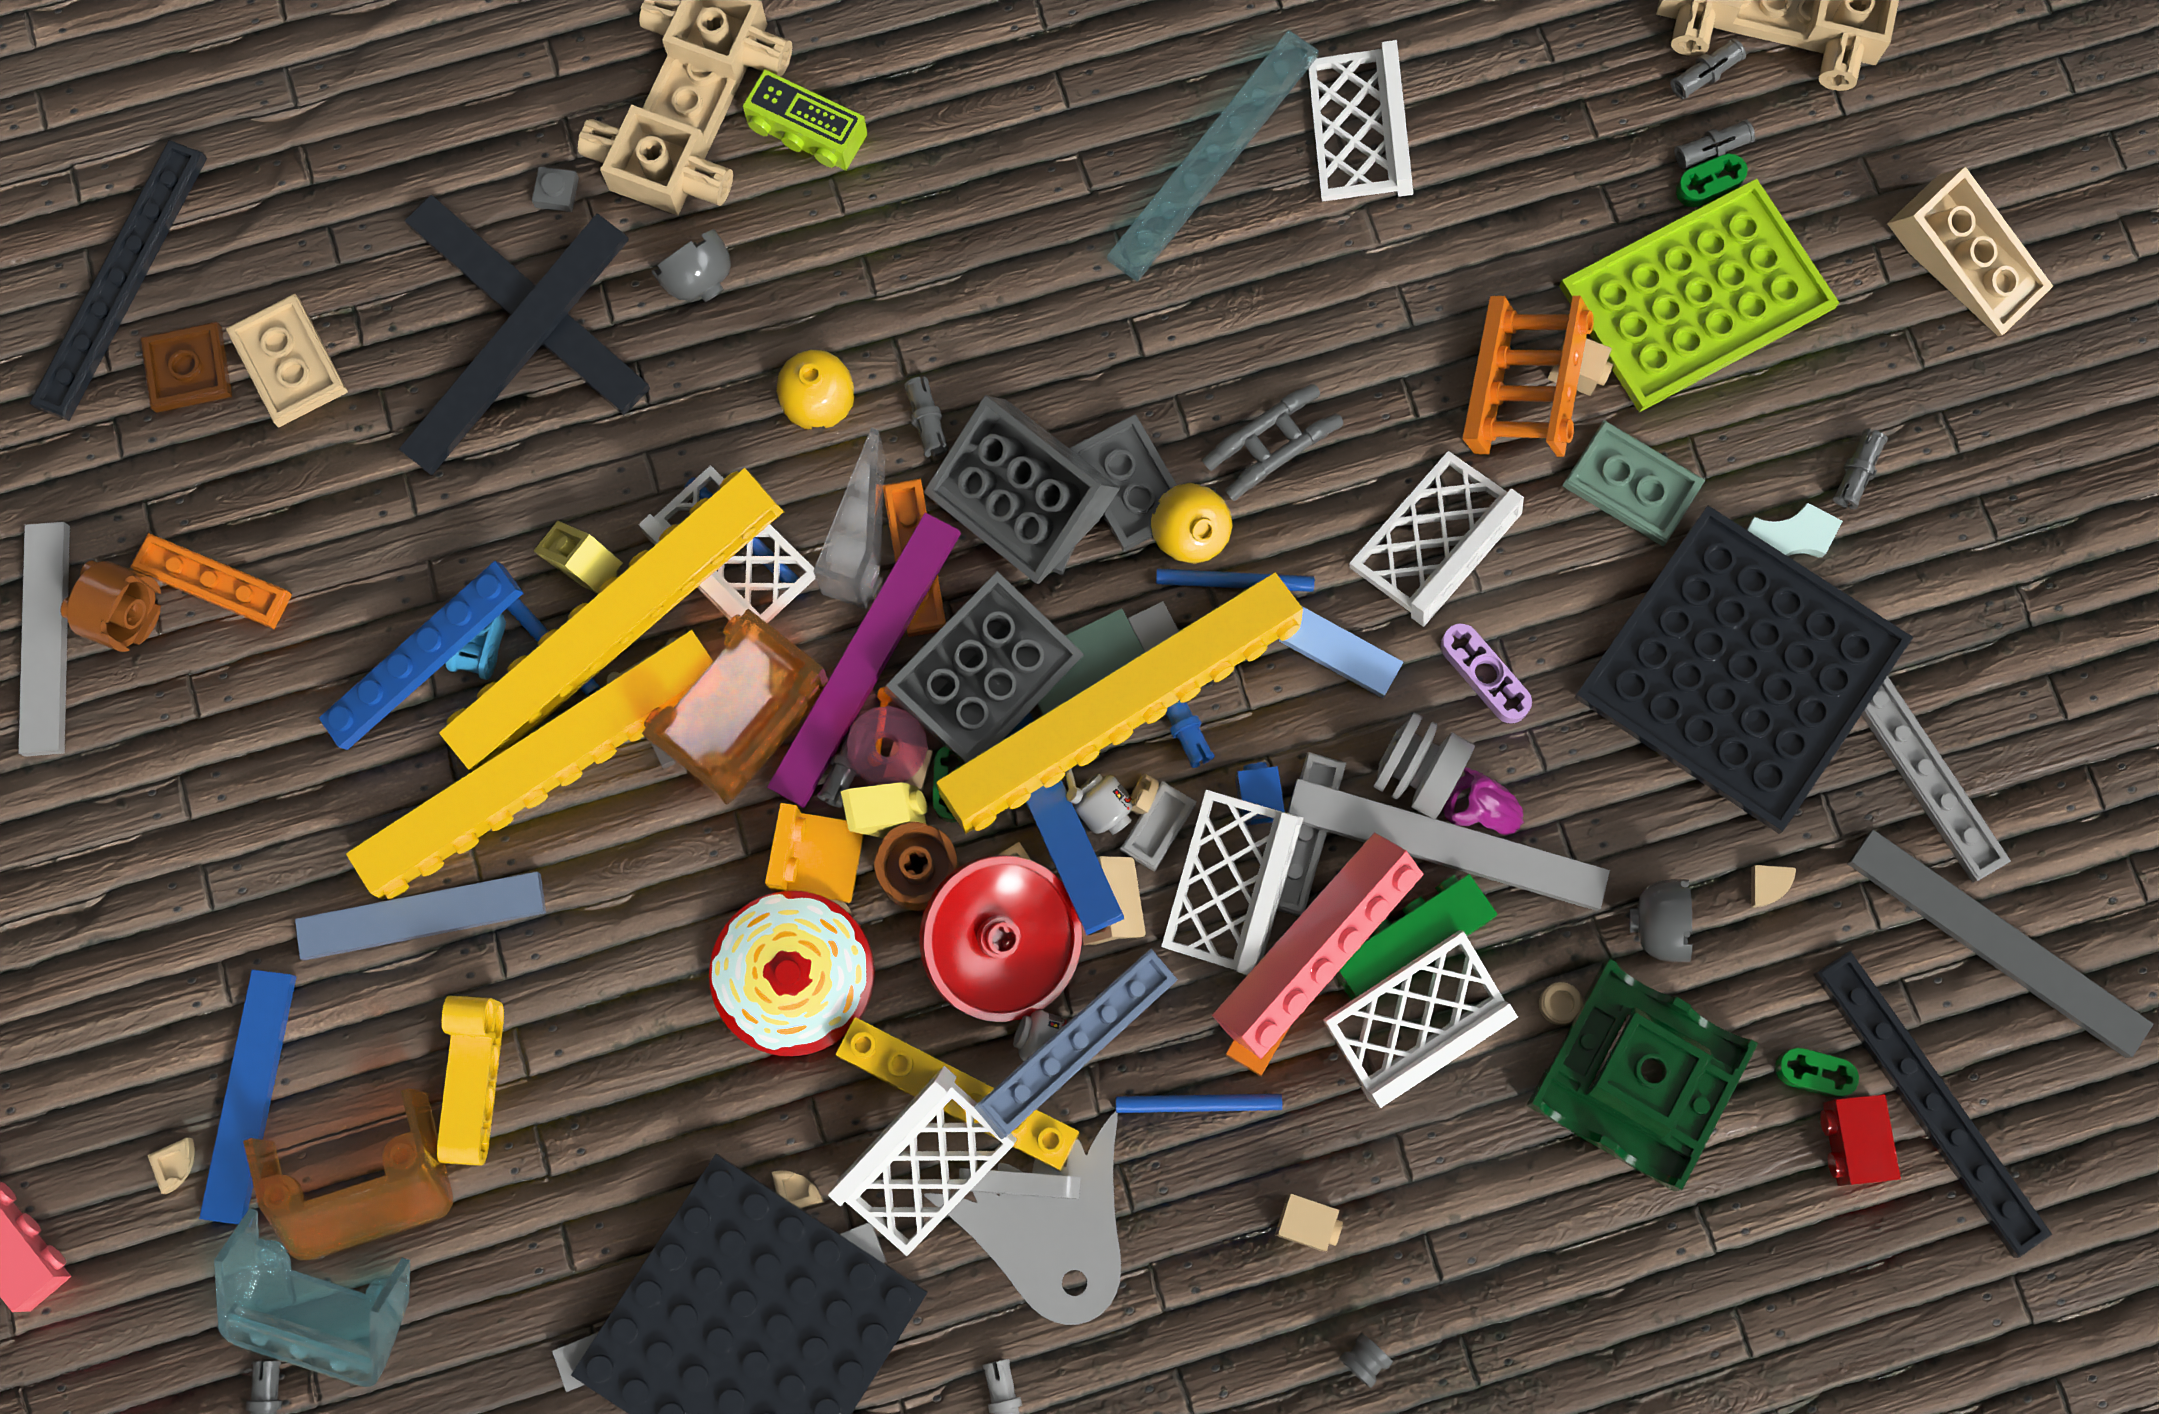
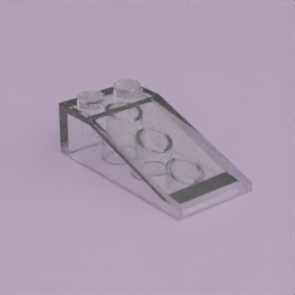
[813,427,885,609]

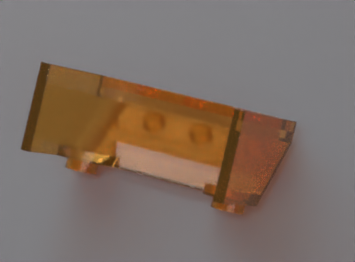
[243,1088,453,1260]

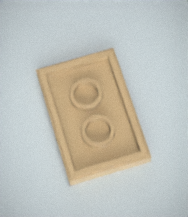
[226,294,348,428]

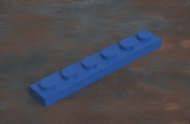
[319,561,523,750]

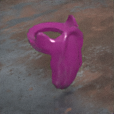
[1444,767,1524,835]

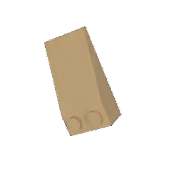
[1887,167,2053,336]

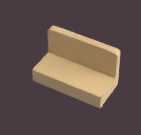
[1081,856,1146,945]

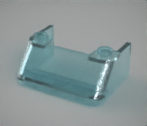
[214,1208,410,1387]

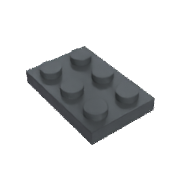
[1069,414,1177,552]

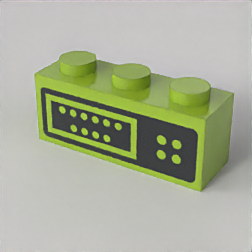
[743,69,867,171]

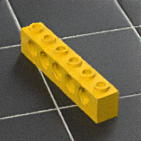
[835,1017,1079,1172]

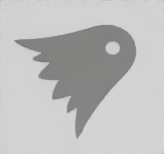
[924,1111,1121,1325]

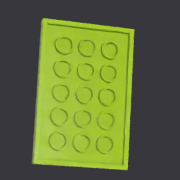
[1559,179,1839,412]

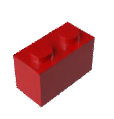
[1820,1094,1901,1186]

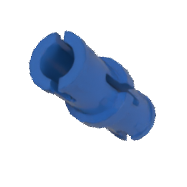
[1166,701,1215,768]

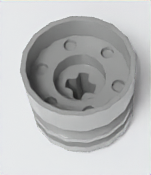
[1374,712,1475,820]

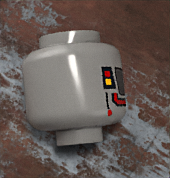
[1074,773,1133,835]
[1013,1010,1069,1061]

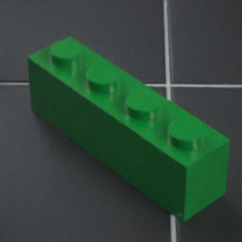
[1335,874,1498,1000]

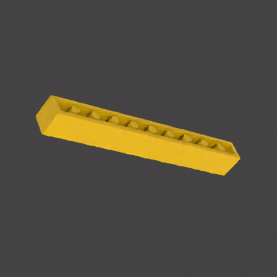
[439,468,784,771]
[936,572,1303,834]
[346,630,723,900]

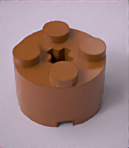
[60,560,161,652]
[874,822,959,911]

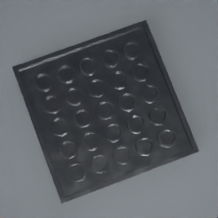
[1574,505,1913,834]
[571,1154,928,1414]

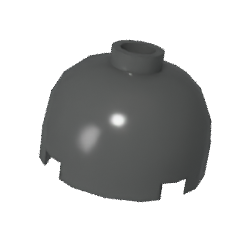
[652,229,731,302]
[1629,879,1692,962]

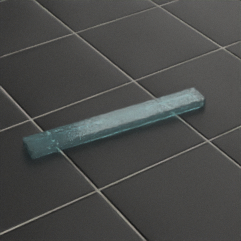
[1107,30,1319,282]

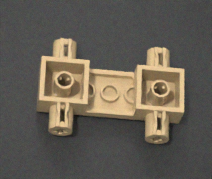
[578,0,792,215]
[1656,0,1899,91]

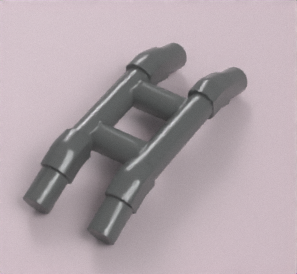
[1202,384,1343,501]

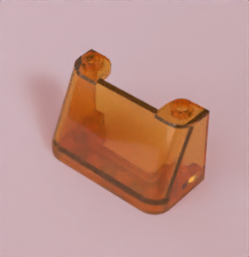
[642,609,828,805]

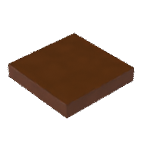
[141,322,232,413]

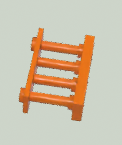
[1462,296,1594,457]

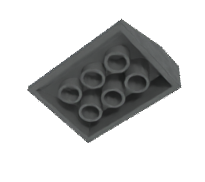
[924,395,1120,584]
[884,571,1084,764]

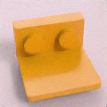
[765,803,864,903]

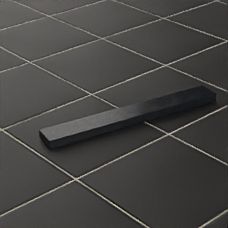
[30,140,207,421]
[404,195,650,416]
[399,213,629,475]
[1813,951,2053,1258]

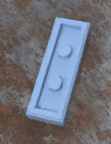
[1279,606,1403,698]

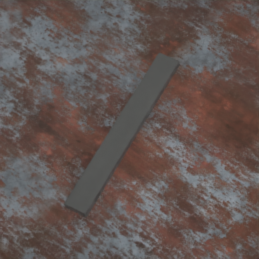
[1847,830,2153,1058]

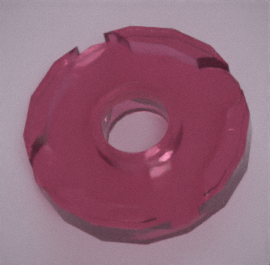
[846,706,928,786]

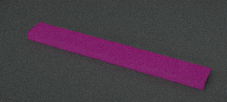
[767,513,961,808]

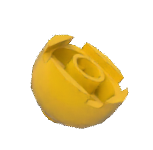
[776,350,854,429]
[1151,483,1233,564]

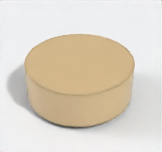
[1539,982,1583,1025]

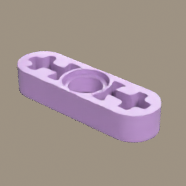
[1441,624,1532,723]

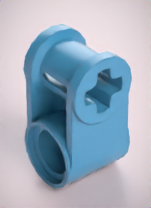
[446,613,506,680]

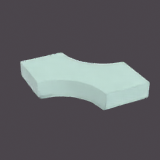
[1746,503,1842,558]

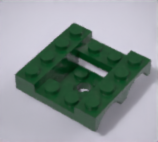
[1526,959,1758,1191]

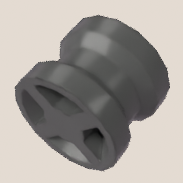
[1339,1333,1393,1388]

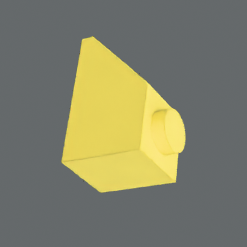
[534,521,623,594]
[841,782,927,838]

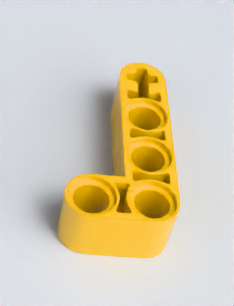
[437,995,504,1166]

